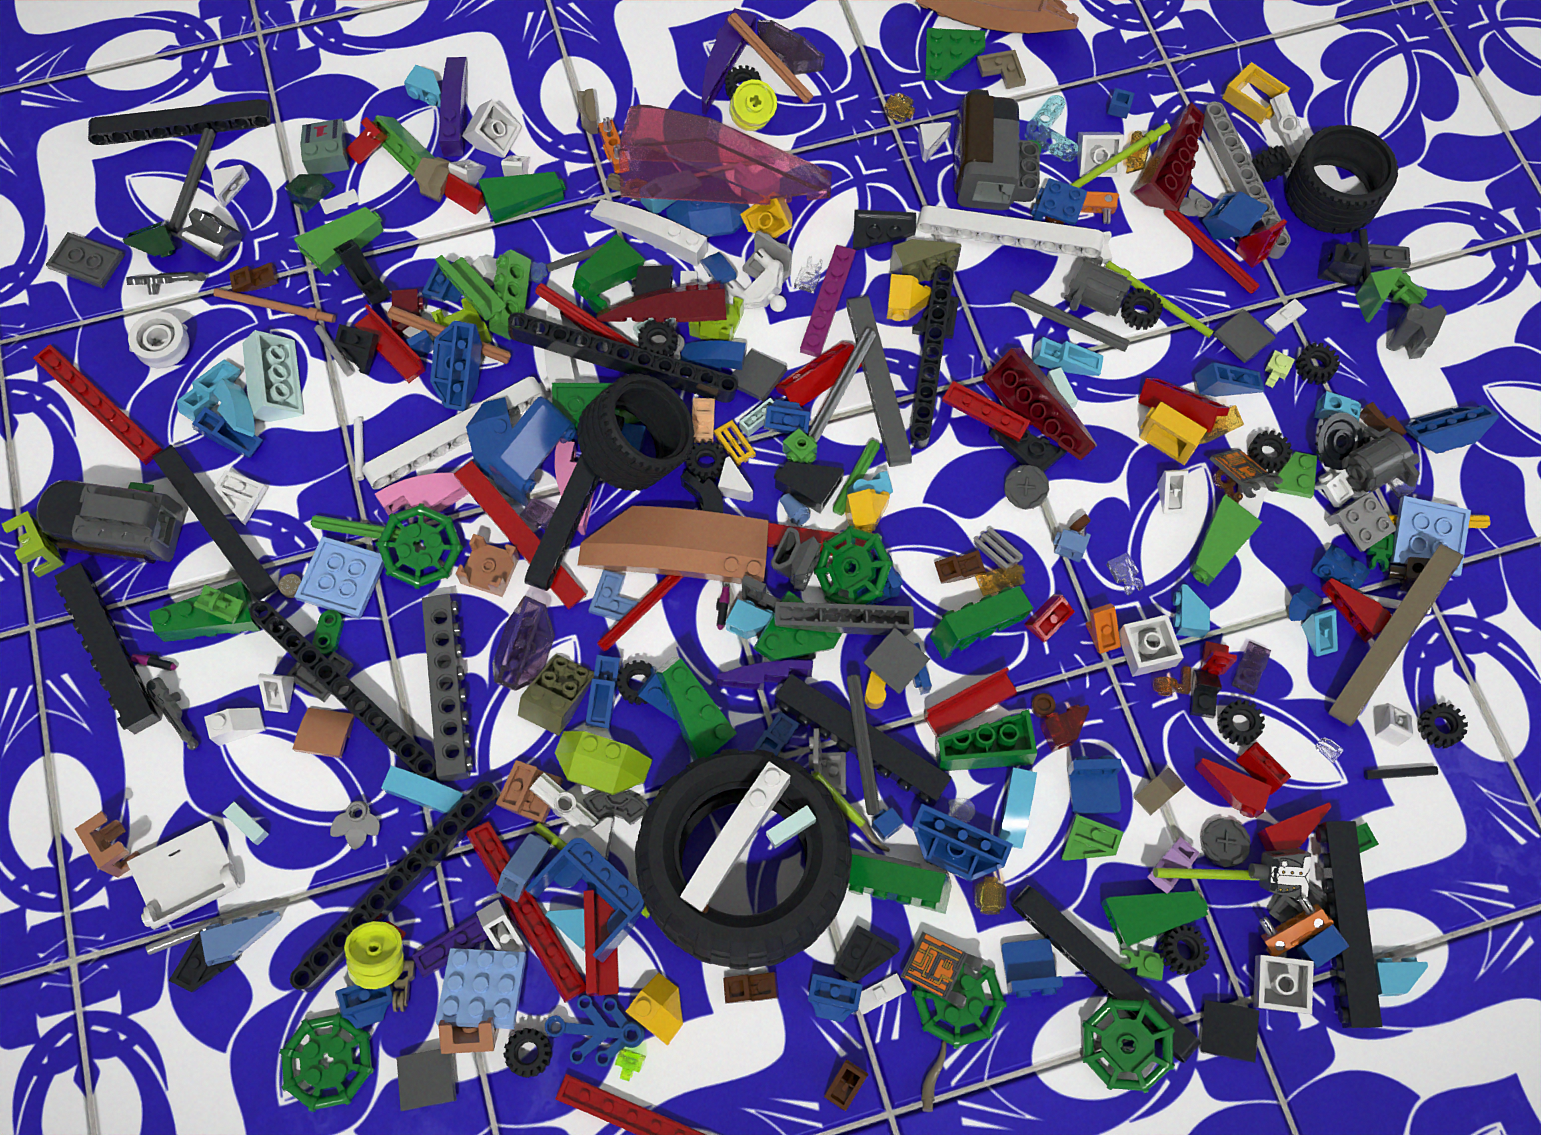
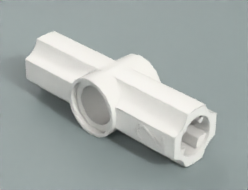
[1270,92,1307,157]
[529,773,599,835]

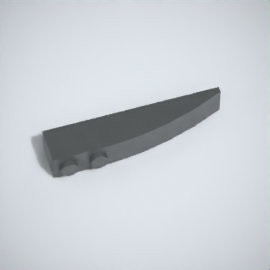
[774,602,914,636]

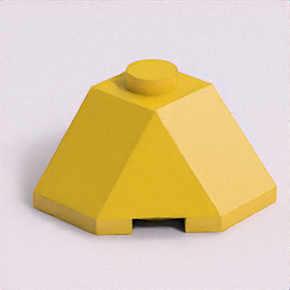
[740,192,792,239]
[887,274,932,321]
[845,489,890,533]
[625,972,683,1046]

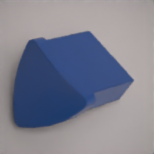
[407,330,434,357]
[1289,586,1323,621]

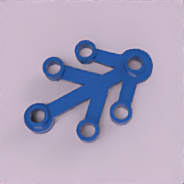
[545,995,645,1067]

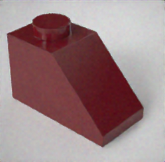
[392,289,425,338]

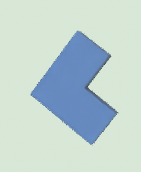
[589,569,639,621]

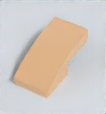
[692,398,715,443]

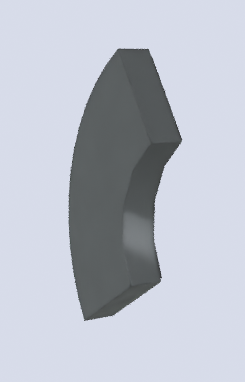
[583,792,647,826]

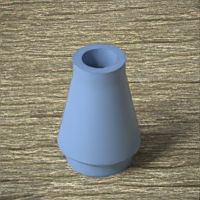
[780,493,810,526]

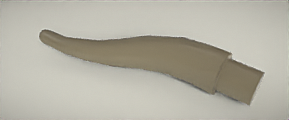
[838,807,890,852]
[921,1041,946,1112]

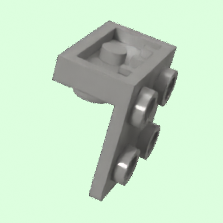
[1325,492,1396,552]

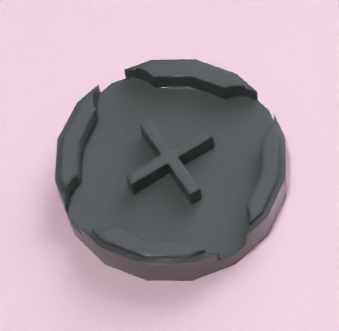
[1005,465,1050,510]
[1200,818,1251,868]

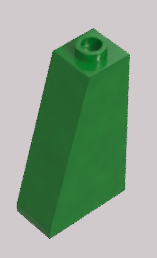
[478,172,566,224]
[572,234,645,300]
[1101,891,1208,950]

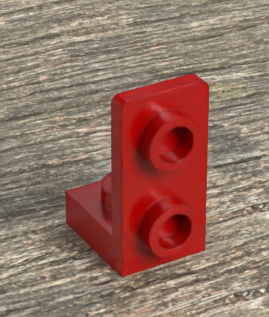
[346,117,388,165]
[1201,641,1237,675]

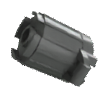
[1064,256,1132,317]
[1342,426,1420,493]

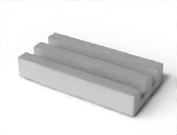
[974,527,1023,573]

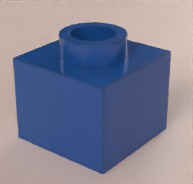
[1107,88,1135,119]
[871,808,904,842]

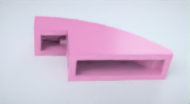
[555,441,596,535]
[375,473,469,522]

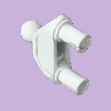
[725,248,786,312]

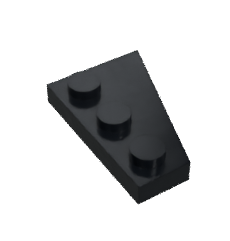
[853,210,917,251]
[989,429,1067,472]

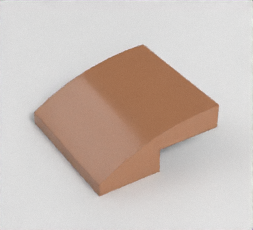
[292,708,355,758]
[496,760,563,824]

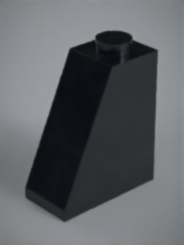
[774,462,844,514]

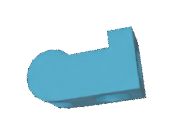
[1314,391,1361,422]
[847,471,893,495]

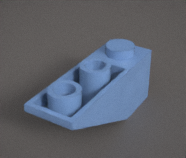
[200,910,281,966]

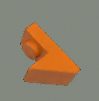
[1086,603,1121,654]

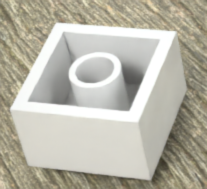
[1119,615,1184,677]
[1253,955,1314,1014]

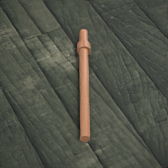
[213,288,336,323]

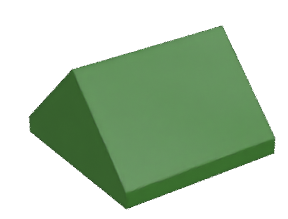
[1355,268,1403,323]

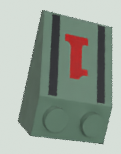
[300,119,349,176]

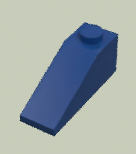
[1195,362,1265,397]

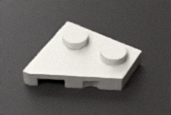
[214,470,267,525]

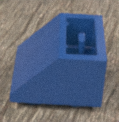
[1202,191,1268,240]

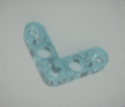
[1025,95,1078,162]

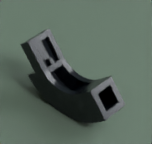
[333,239,391,305]
[680,470,723,513]

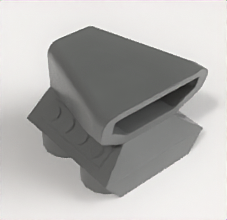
[177,208,242,262]
[1386,303,1447,359]
[771,527,822,592]

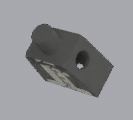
[1248,848,1312,900]

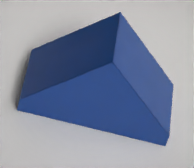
[1295,925,1349,969]

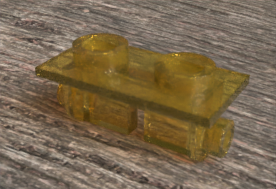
[1125,130,1150,174]
[975,563,1026,597]

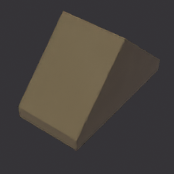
[1134,767,1186,816]

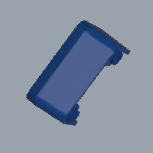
[488,396,578,507]
[525,838,645,963]

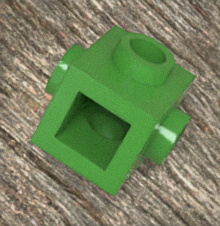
[783,428,817,464]

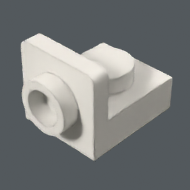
[1314,472,1355,507]

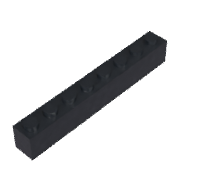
[54,563,161,734]
[775,674,952,806]
[1316,821,1382,1028]

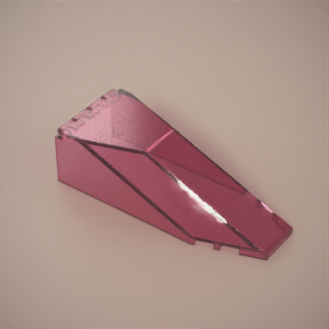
[619,104,832,205]

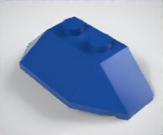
[666,189,749,237]
[430,320,482,411]
[466,397,513,481]
[1405,405,1499,454]
[912,804,1013,882]

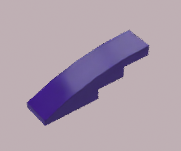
[717,660,813,690]

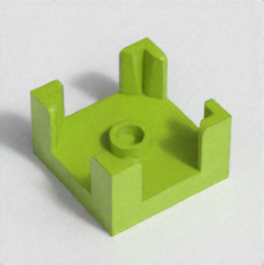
[689,297,744,341]
[431,298,492,343]
[1,511,64,577]

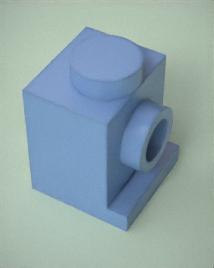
[1053,529,1091,562]

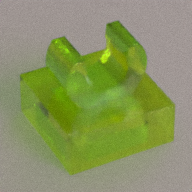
[615,1048,647,1081]

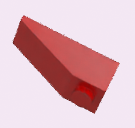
[1236,219,1287,268]
[1321,578,1392,643]
[1195,758,1272,818]
[1257,803,1332,851]

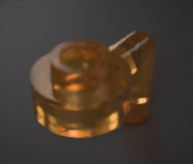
[1213,469,1243,502]
[1153,666,1191,696]

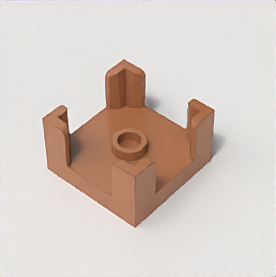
[456,534,520,597]
[75,811,141,878]
[438,1017,499,1054]

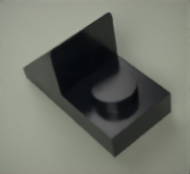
[1190,669,1222,719]

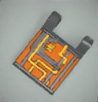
[1210,449,1283,498]
[901,931,984,1009]

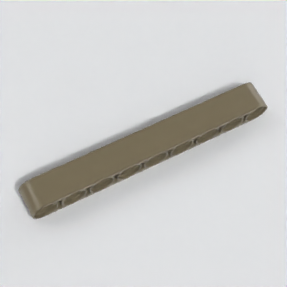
[1329,544,1464,727]

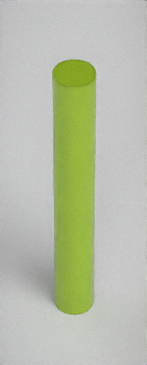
[812,772,865,827]

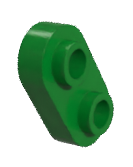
[312,610,344,656]

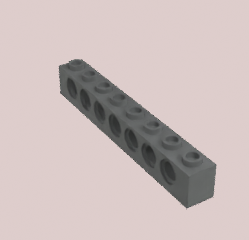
[422,594,473,783]

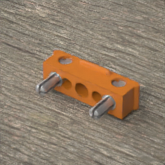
[598,117,630,174]
[1081,191,1119,224]
[1260,895,1333,957]

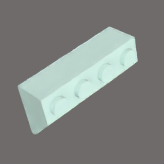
[242,330,303,422]

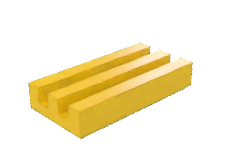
[714,420,756,467]

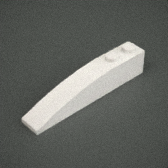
[590,199,708,267]
[544,303,576,403]
[680,762,790,912]

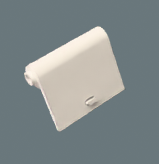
[127,821,241,930]

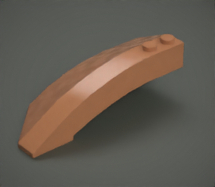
[915,0,1079,33]
[577,506,768,584]

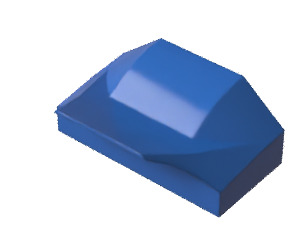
[422,261,462,302]
[763,400,810,435]
[808,974,863,1023]
[335,984,393,1029]

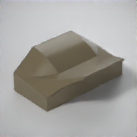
[577,88,598,134]
[413,157,451,203]

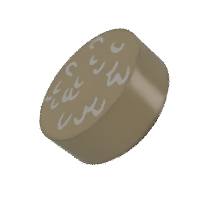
[278,574,302,598]

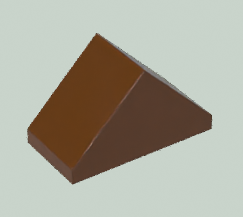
[824,1059,868,1112]

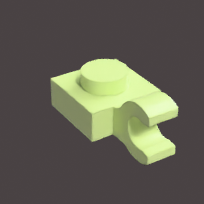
[1265,350,1295,388]

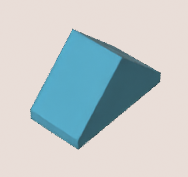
[1301,608,1338,657]
[545,909,585,952]

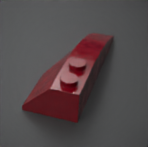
[1133,102,1205,211]
[597,281,727,322]
[982,348,1097,460]

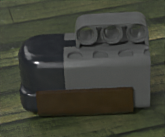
[954,89,1040,210]
[36,480,184,564]

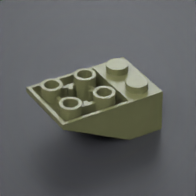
[890,239,962,283]
[517,654,594,736]

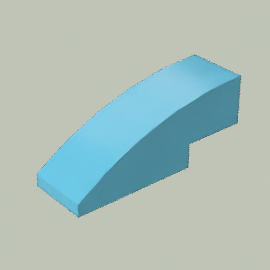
[1032,337,1104,376]
[177,359,241,421]
[213,378,255,437]
[381,765,464,815]
[999,767,1037,849]

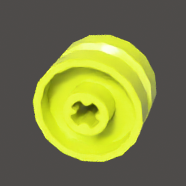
[729,79,777,131]
[344,921,404,989]

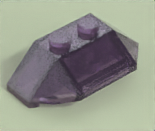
[757,20,825,75]
[492,595,555,691]

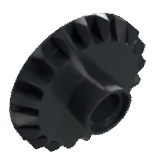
[1315,412,1363,470]

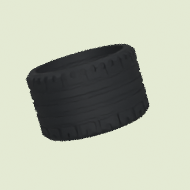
[1285,125,1399,234]
[577,374,695,491]

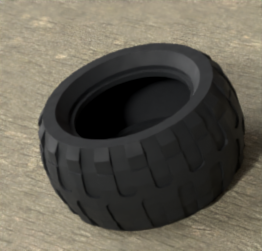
[635,748,852,970]

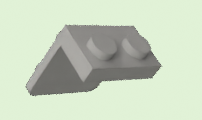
[742,231,792,285]
[809,728,846,795]

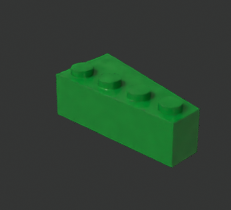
[149,581,260,642]
[930,586,1034,660]
[655,656,737,761]
[935,709,1037,771]
[847,854,952,914]

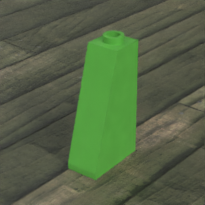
[294,207,384,276]
[1190,494,1262,586]

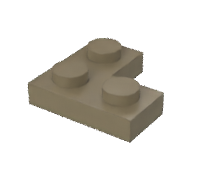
[976,50,1026,89]

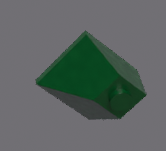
[122,220,176,258]

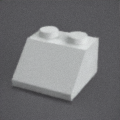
[462,99,522,158]
[1077,132,1124,177]

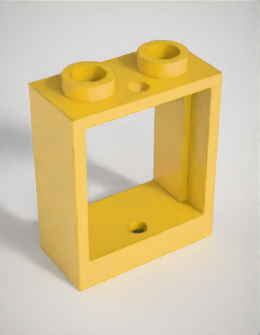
[1222,62,1290,125]
[1139,402,1207,466]

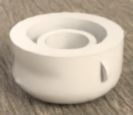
[128,312,189,369]

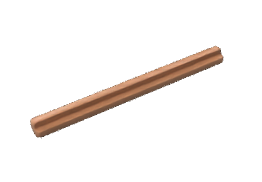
[727,13,813,104]
[387,306,511,364]

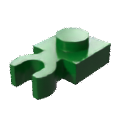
[1366,534,1394,572]

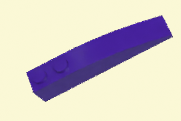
[702,7,756,115]
[439,57,467,157]

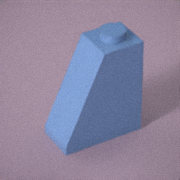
[496,833,551,902]

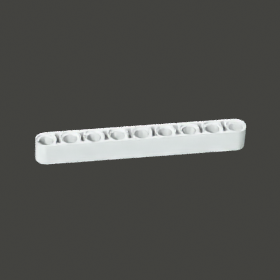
[917,206,1105,258]
[362,377,546,490]

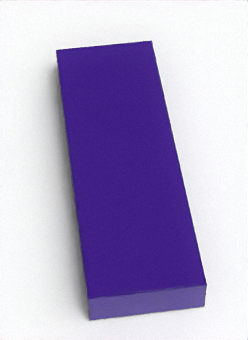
[411,916,489,978]

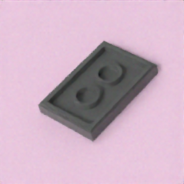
[46,232,125,288]

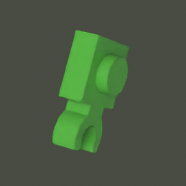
[1118,950,1165,981]

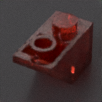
[1040,704,1090,752]

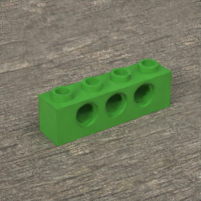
[488,249,531,340]

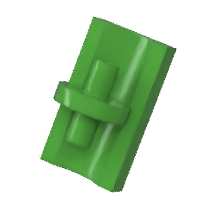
[1390,272,1427,308]
[193,585,245,624]

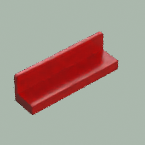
[354,304,425,384]
[775,341,862,407]
[1138,378,1230,433]
[942,381,1031,442]
[924,667,1017,738]
[584,890,619,996]

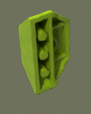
[555,731,653,795]

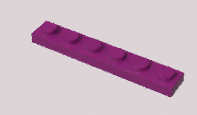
[800,245,856,357]

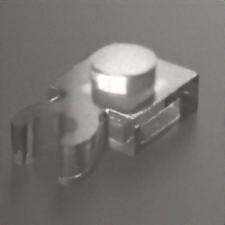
[794,256,823,294]
[1106,553,1143,596]

